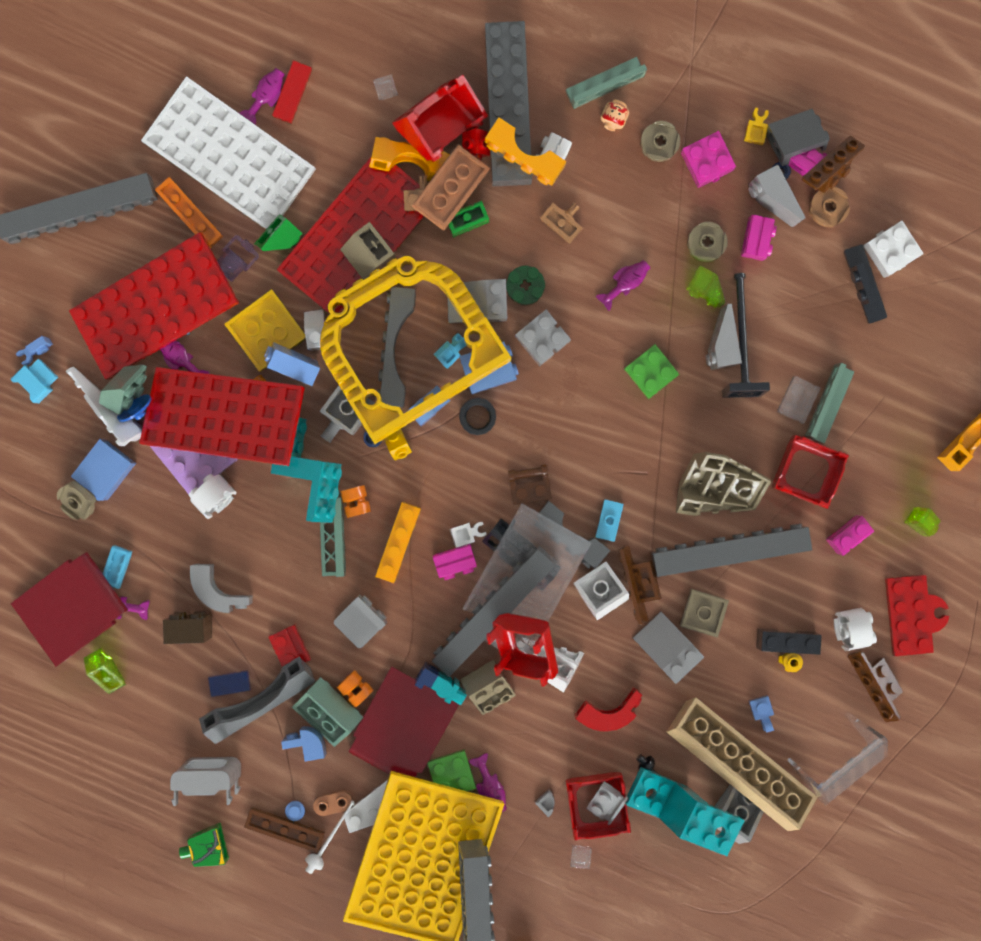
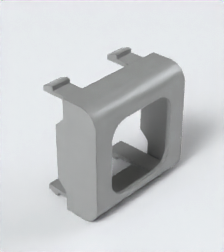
[170,757,241,806]

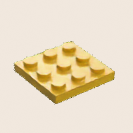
[224,289,306,372]

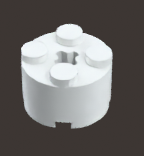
[189,474,237,519]
[834,608,877,651]

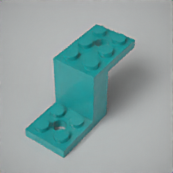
[271,418,342,523]
[625,767,745,856]

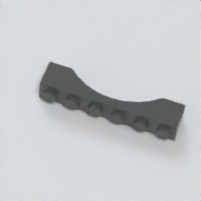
[377,287,416,408]
[199,657,316,744]

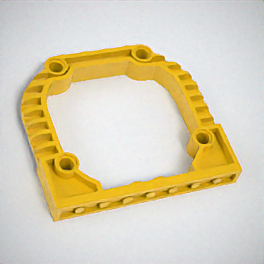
[320,256,511,444]

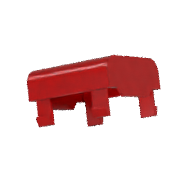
[772,435,849,509]
[486,613,559,687]
[566,772,631,841]

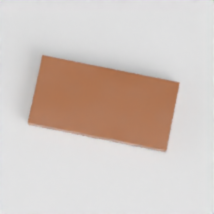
[412,144,490,231]

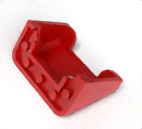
[392,74,488,162]

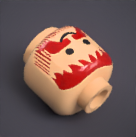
[601,99,629,131]

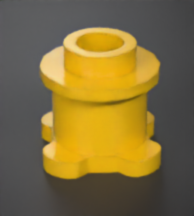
[778,653,803,672]

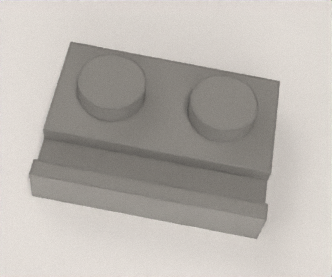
[586,781,628,825]

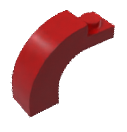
[574,687,642,731]

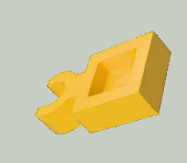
[744,107,769,145]

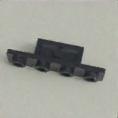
[844,244,887,324]

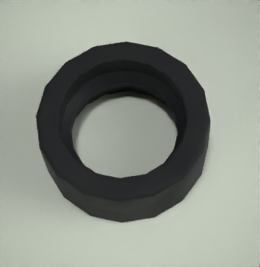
[459,398,496,435]

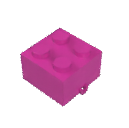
[681,131,736,188]

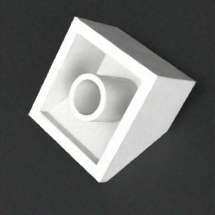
[574,562,629,620]

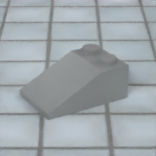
[748,165,806,227]
[448,279,507,323]
[706,304,742,370]
[633,611,704,684]
[715,785,764,844]

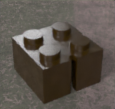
[163,611,212,644]

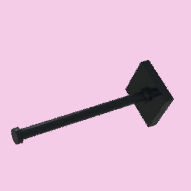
[722,273,770,398]

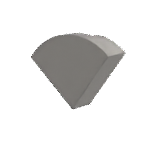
[535,789,555,818]

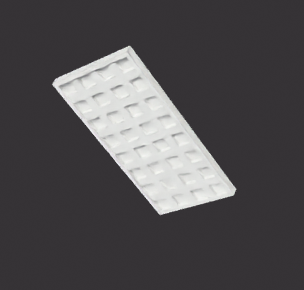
[141,76,316,229]

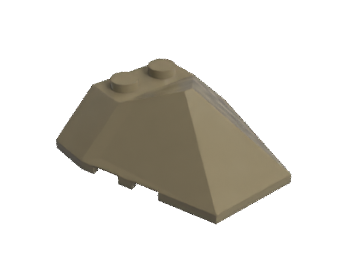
[676,452,771,516]

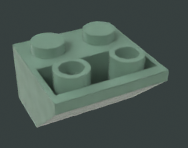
[99,365,147,415]

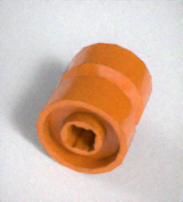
[340,485,372,518]
[336,670,374,708]

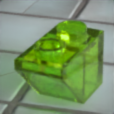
[686,266,725,308]

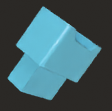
[10,359,58,404]

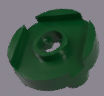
[506,266,545,306]

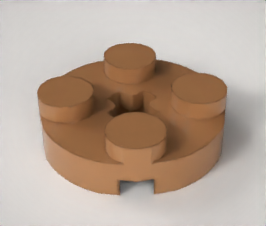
[809,187,850,227]

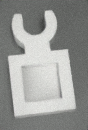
[450,522,487,548]

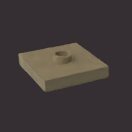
[679,589,729,638]

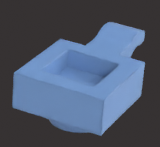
[16,336,53,365]
[748,695,774,733]

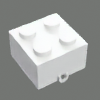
[863,221,924,278]

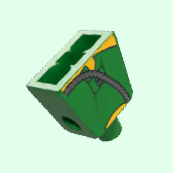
[179,823,229,867]

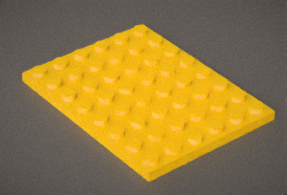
[343,771,504,941]

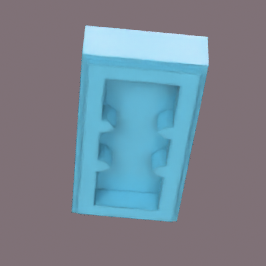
[595,499,624,542]
[103,545,133,589]

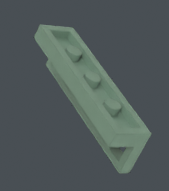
[565,57,647,109]
[805,363,854,444]
[320,497,346,577]

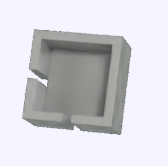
[515,310,571,367]

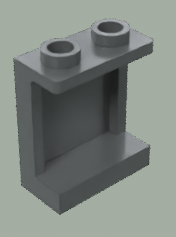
[766,109,829,166]

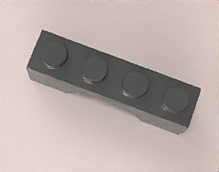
[533,501,610,569]

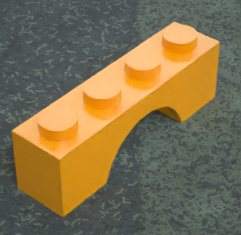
[485,117,566,186]
[370,137,450,181]
[937,413,981,471]
[375,502,421,583]

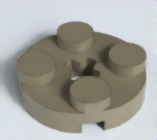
[640,121,680,162]
[687,222,728,262]
[57,481,96,520]

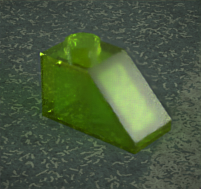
[904,507,941,537]
[84,648,126,694]

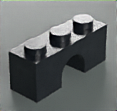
[756,628,822,655]

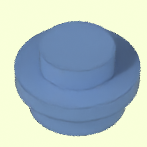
[285,801,305,821]

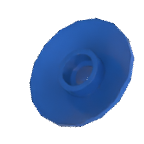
[117,394,152,422]

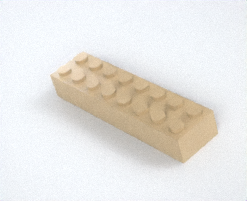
[666,697,818,831]

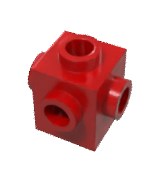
[462,129,490,161]

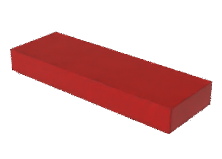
[272,60,312,124]

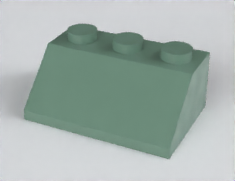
[292,677,363,747]

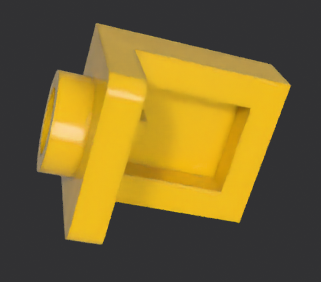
[384,429,412,460]

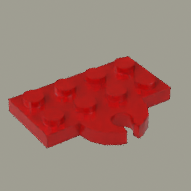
[885,574,950,656]

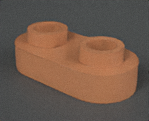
[313,790,353,816]

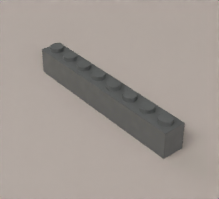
[0,173,158,244]
[651,523,812,577]
[432,545,557,677]

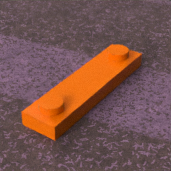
[155,177,224,248]

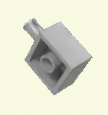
[320,385,375,443]

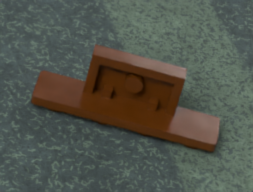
[802,136,865,193]
[619,545,662,625]
[847,651,903,722]

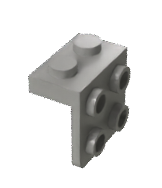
[334,595,388,648]

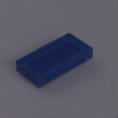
[208,670,251,697]

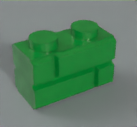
[448,201,489,238]

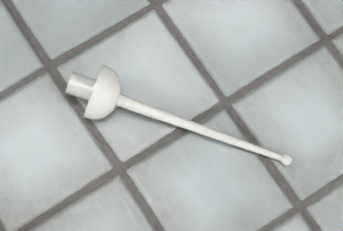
[305,801,355,874]

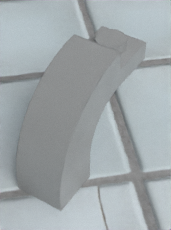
[190,564,253,613]

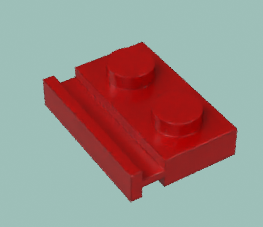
[268,624,311,667]

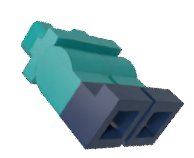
[415,662,467,705]

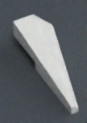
[66,366,143,446]
[485,637,584,693]

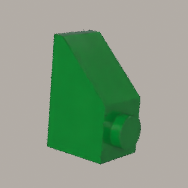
[254,214,303,251]

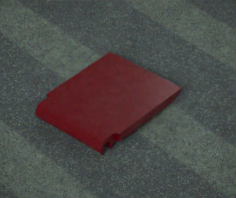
[10,552,128,667]
[348,666,459,777]

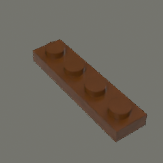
[244,807,325,853]

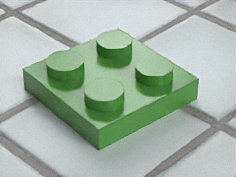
[624,344,680,399]
[427,749,476,791]

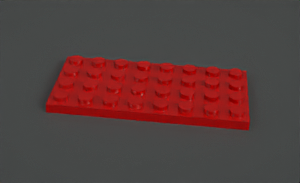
[277,157,425,314]
[69,232,239,380]
[139,367,305,466]

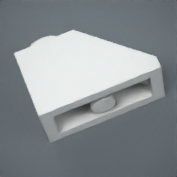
[304,309,325,351]

